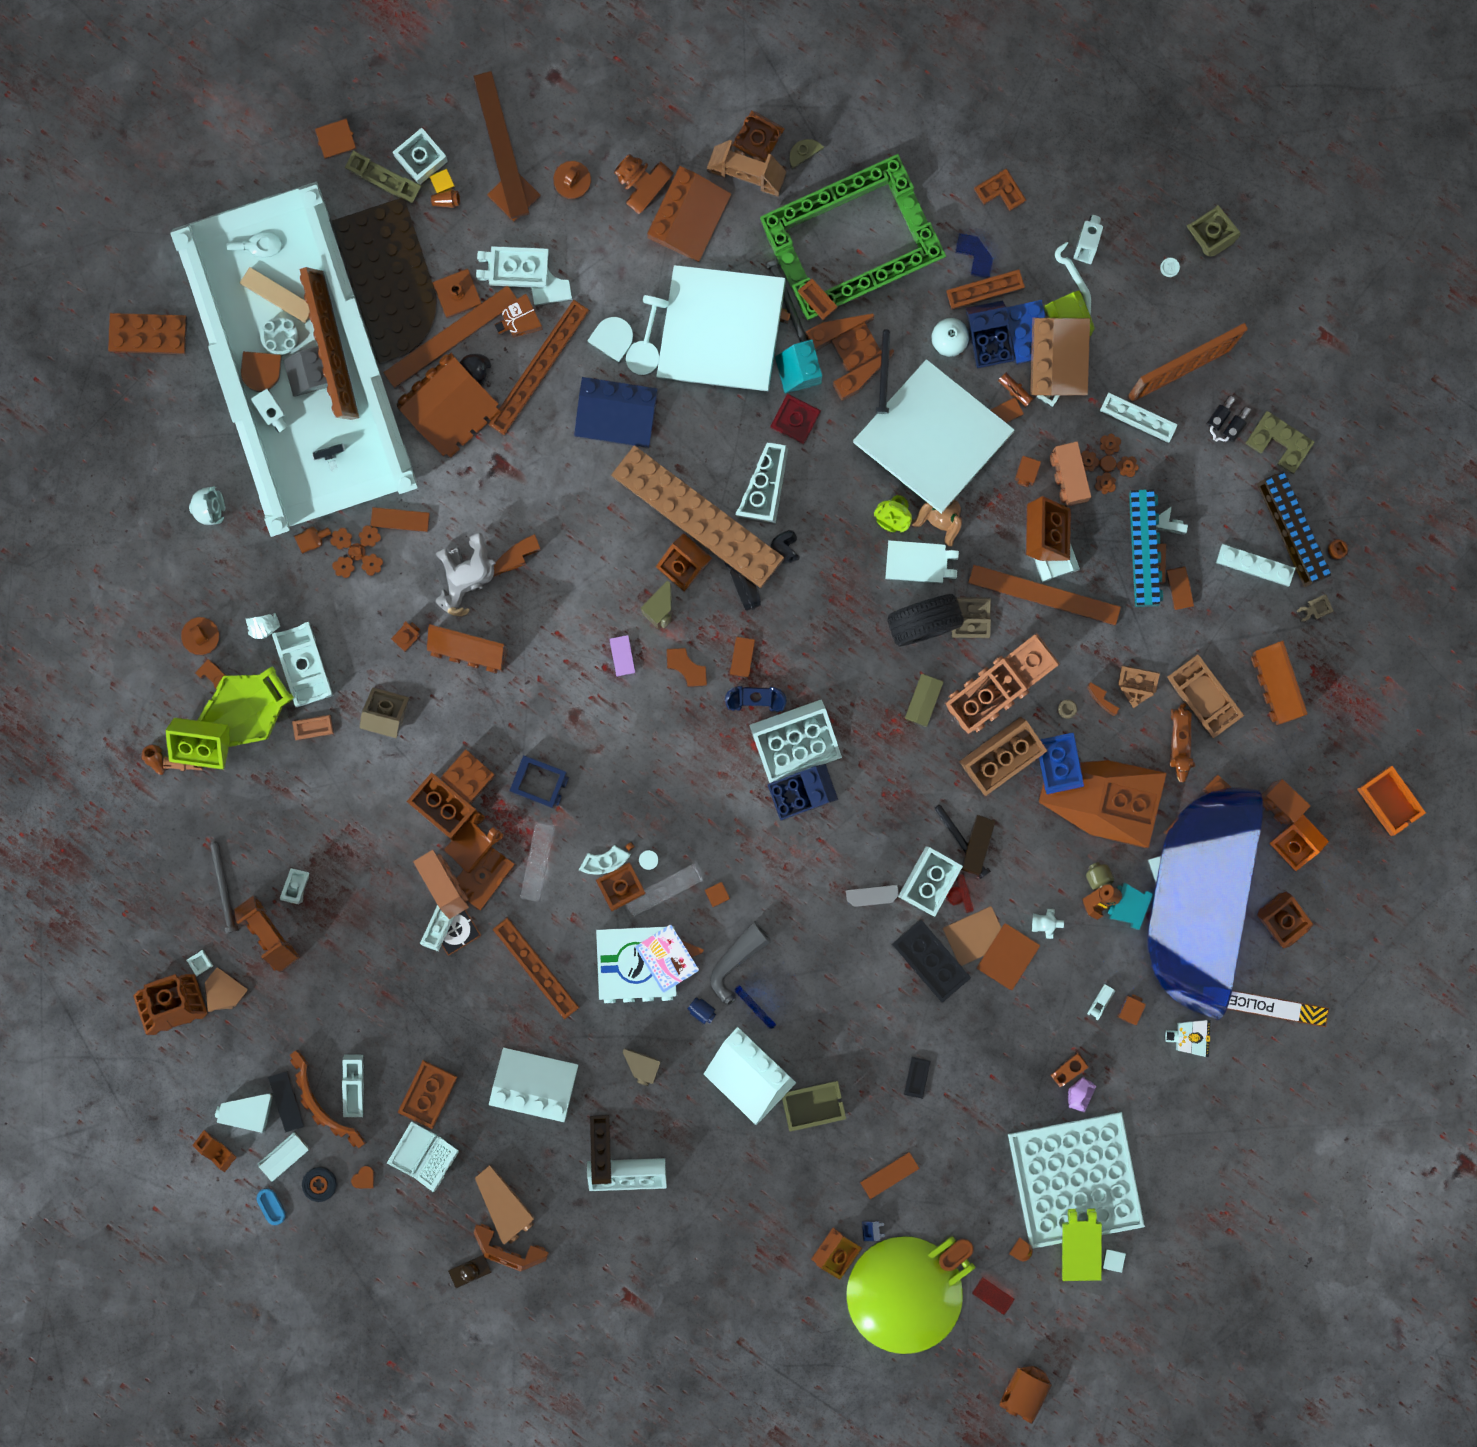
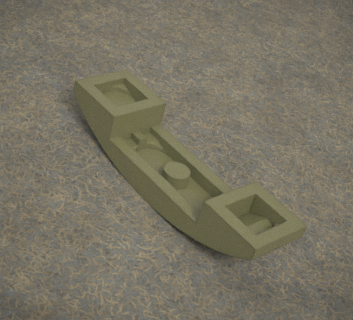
[345,151,421,203]

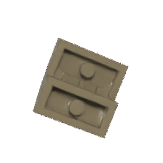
[952,597,991,638]

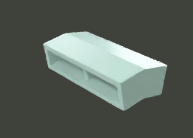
[258,1132,310,1182]

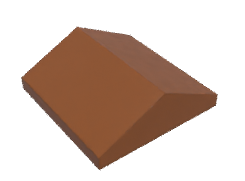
[596,862,646,911]

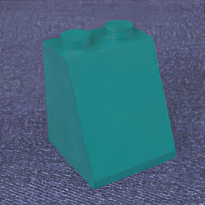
[775,340,822,394]

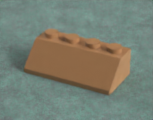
[959,717,1047,796]

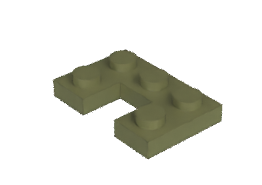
[1245,411,1315,474]

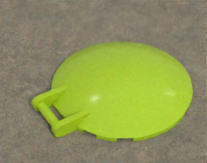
[847,1236,976,1354]

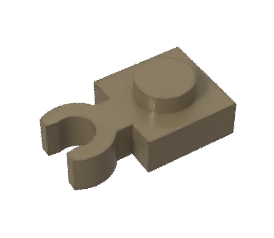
[1297,594,1334,622]

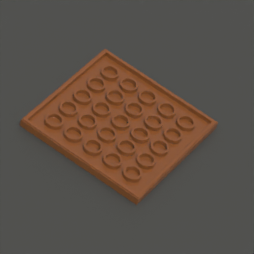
[1128,323,1248,402]

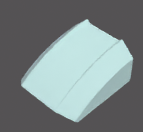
[1034,544,1080,583]

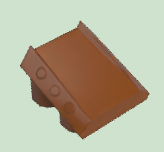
[732,111,785,163]

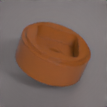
[1328,539,1348,559]

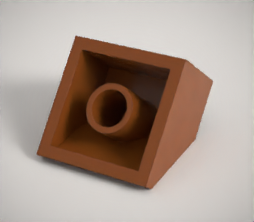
[656,533,712,592]

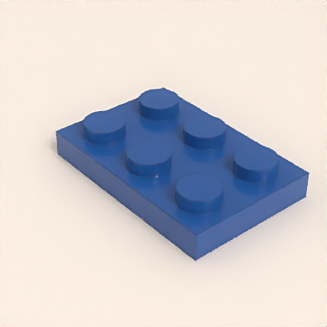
[1006,300,1046,364]
[1039,733,1084,794]

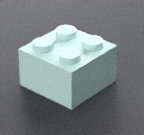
[393,128,448,185]

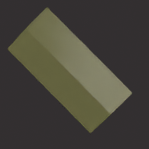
[905,674,943,727]

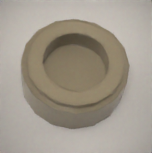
[1058,699,1077,719]

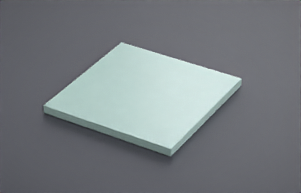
[656,265,786,392]
[853,359,1015,514]
[1008,1112,1145,1249]

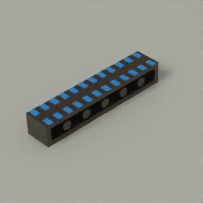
[1257,471,1331,588]

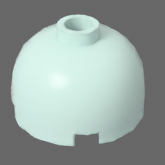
[931,318,970,357]
[189,486,225,525]

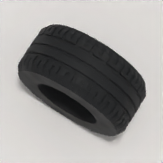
[887,594,964,647]

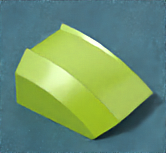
[1044,290,1095,336]

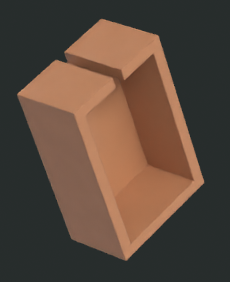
[1050,441,1091,507]
[413,850,469,919]

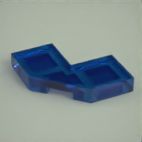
[955,233,993,278]
[734,985,776,1029]

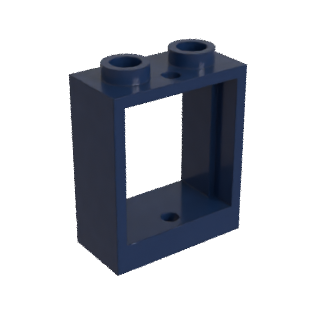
[510,755,569,809]

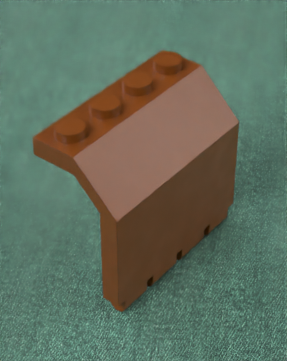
[396,352,500,458]

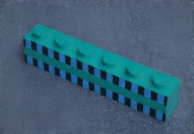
[1129,489,1163,607]

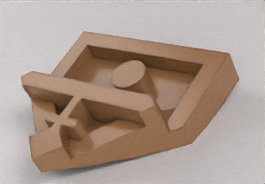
[1118,665,1160,708]
[205,967,248,1012]

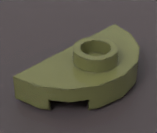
[790,139,824,169]

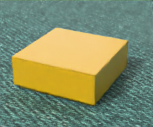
[429,169,455,193]

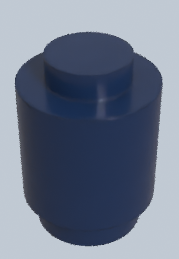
[687,997,716,1024]

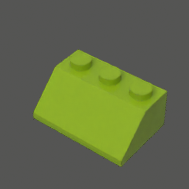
[165,718,230,769]

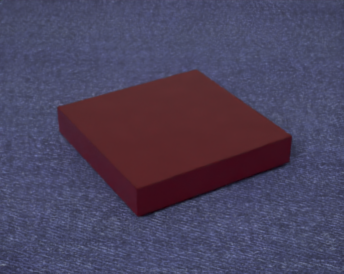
[770,393,821,445]

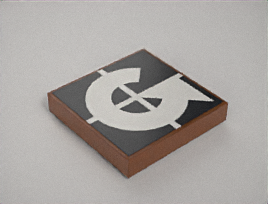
[442,910,482,956]

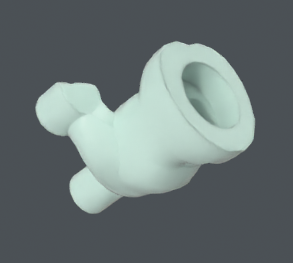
[1032,909,1064,939]

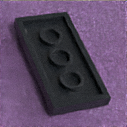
[892,919,971,1003]

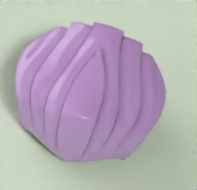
[1068,1077,1096,1112]

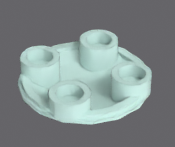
[260,317,299,355]

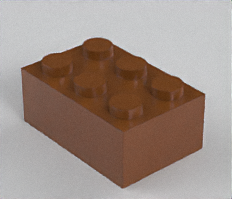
[1258,779,1311,825]

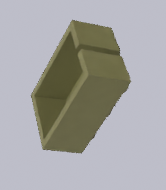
[782,1080,846,1132]

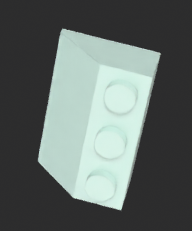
[898,847,963,917]

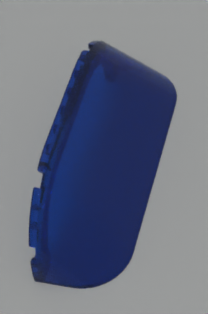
[1147,787,1263,1020]

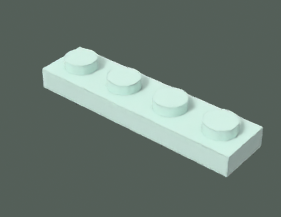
[1100,393,1177,443]
[1216,544,1295,587]

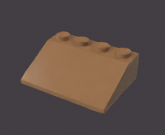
[1030,317,1090,396]

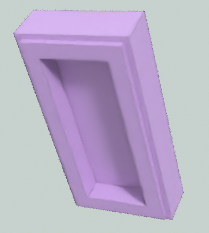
[609,635,635,677]

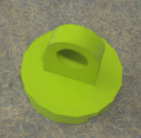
[874,495,912,532]

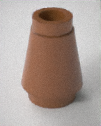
[431,189,460,208]

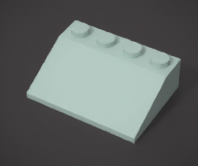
[749,700,842,783]
[704,1027,796,1125]
[489,1047,578,1122]

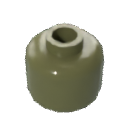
[1086,862,1114,890]

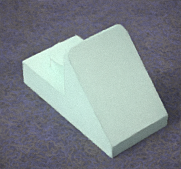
[1156,507,1188,535]
[280,868,309,905]

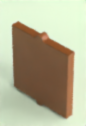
[315,119,356,159]

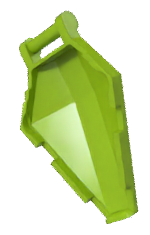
[197,666,294,747]

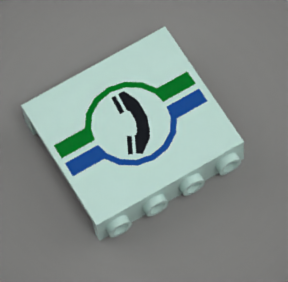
[596,926,678,1003]

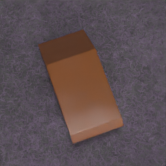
[193,1130,237,1172]

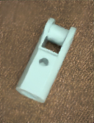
[1087,984,1115,1020]

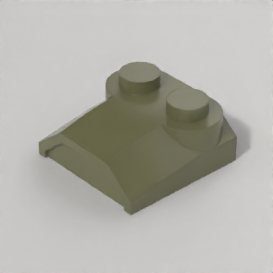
[1187,205,1240,256]

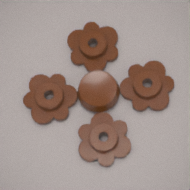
[1081,433,1139,494]
[330,525,383,578]

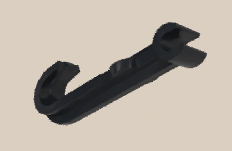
[725,562,761,611]

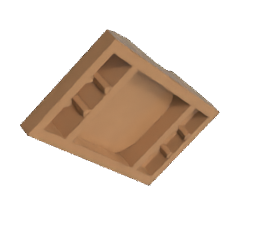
[1167,654,1244,738]

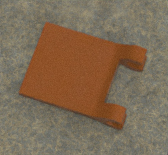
[444,810,504,873]

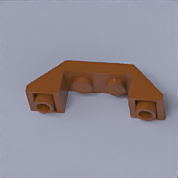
[474,1224,549,1272]

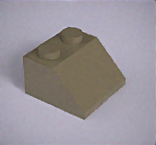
[360,687,409,738]
[623,1048,661,1086]

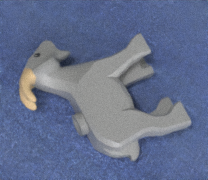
[436,533,496,617]

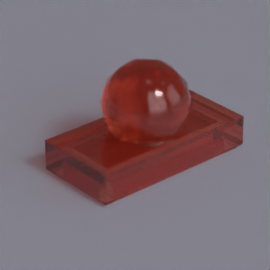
[946,874,974,913]

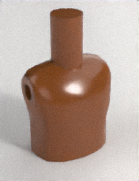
[294,527,331,554]

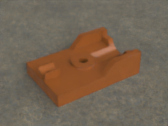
[456,846,515,911]

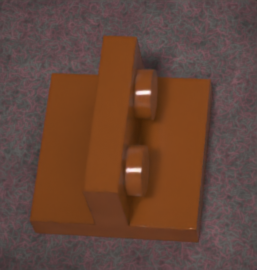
[811,1228,862,1280]

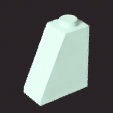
[215,1093,273,1133]

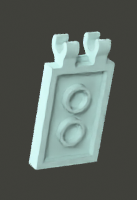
[476,246,549,288]
[885,540,959,584]

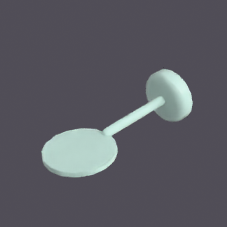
[626,295,669,375]

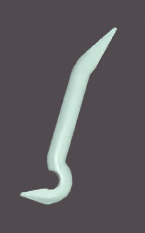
[1055,242,1091,315]

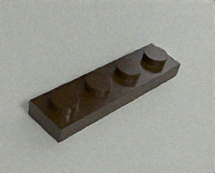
[590,1115,612,1185]

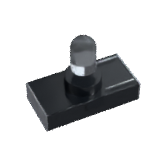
[312,443,345,472]

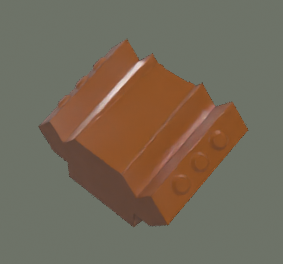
[133,974,208,1035]

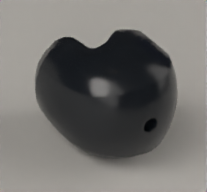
[460,354,491,385]
[770,530,800,564]

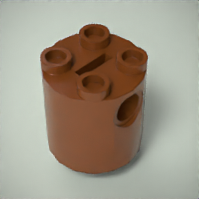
[999,1365,1052,1424]

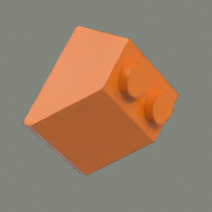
[1269,814,1329,871]

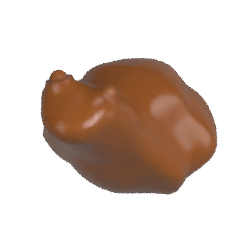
[142,744,165,775]

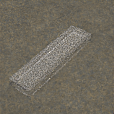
[520,823,554,902]
[626,865,701,917]

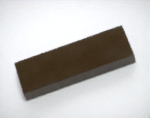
[961,815,996,876]

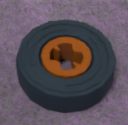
[302,1167,337,1202]

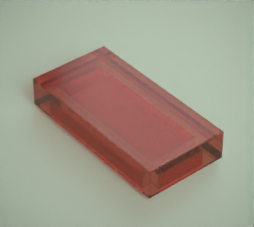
[972,1277,1015,1315]

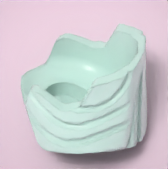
[245,613,281,639]

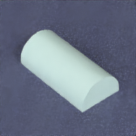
[587,1158,667,1191]

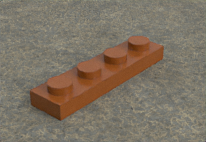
[946,269,1025,310]

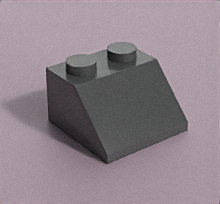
[283,346,328,397]

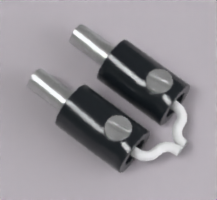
[1206,396,1251,442]

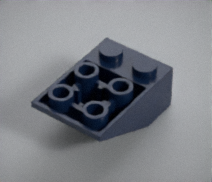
[965,300,1014,368]
[767,764,838,821]

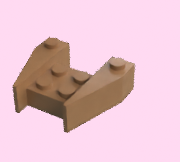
[707,140,786,197]

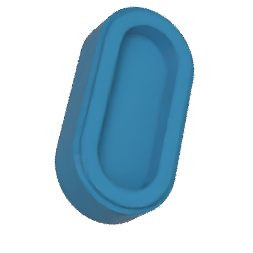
[257,1188,286,1225]

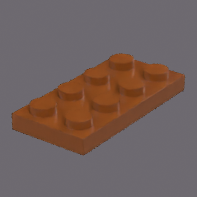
[108,313,187,354]

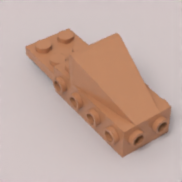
[945,633,1060,734]

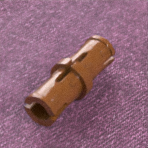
[998,372,1034,407]

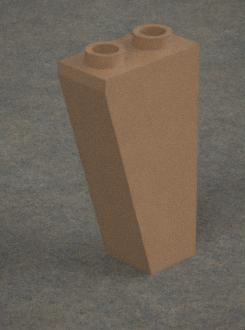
[475,1165,535,1244]

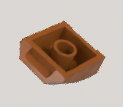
[1257,891,1313,949]

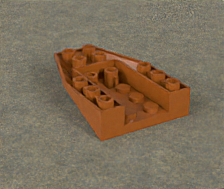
[1039,760,1167,849]

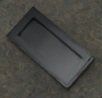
[904,1057,931,1099]

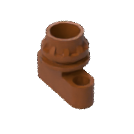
[614,154,674,214]

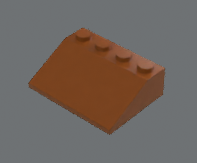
[647,166,732,262]
[427,624,508,674]
[1251,641,1308,725]

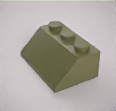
[641,580,672,629]

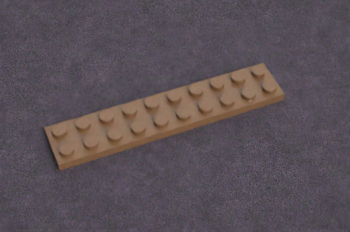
[611,445,785,589]

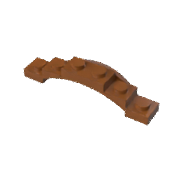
[290,1050,367,1148]

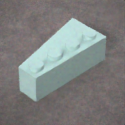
[735,443,788,524]

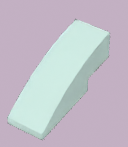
[342,1054,364,1117]

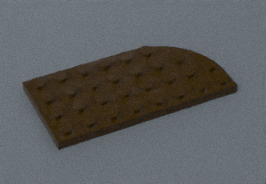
[332,198,437,364]

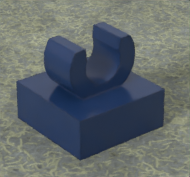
[862,1221,885,1241]

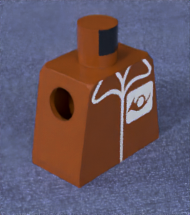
[494,294,543,338]

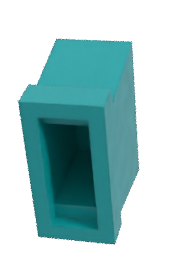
[1107,882,1153,930]

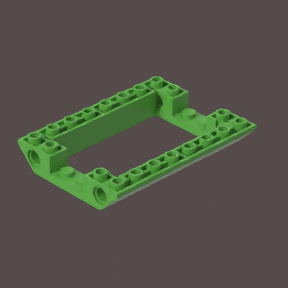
[760,154,946,320]

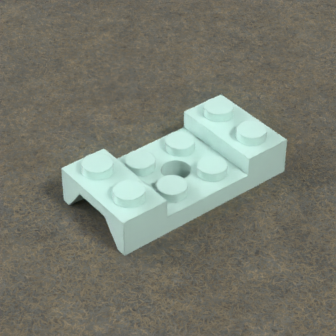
[272,622,334,707]

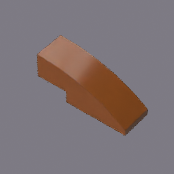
[492,534,541,578]

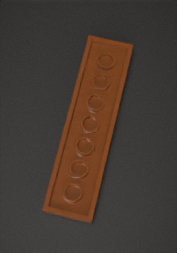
[299,267,359,420]

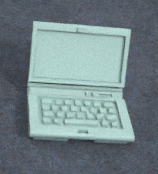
[387,1122,459,1192]

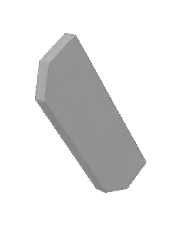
[846,885,899,907]

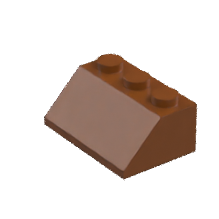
[1026,496,1071,561]
[406,772,476,840]

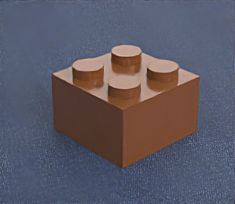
[441,749,496,804]

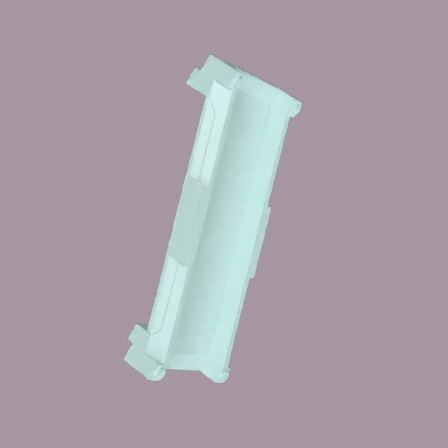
[170,181,417,537]

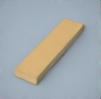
[240,267,310,323]

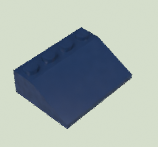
[574,377,658,448]

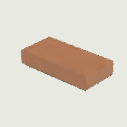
[292,715,334,741]

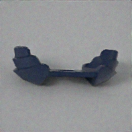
[725,686,787,712]

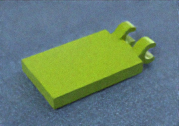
[1062,1208,1102,1281]

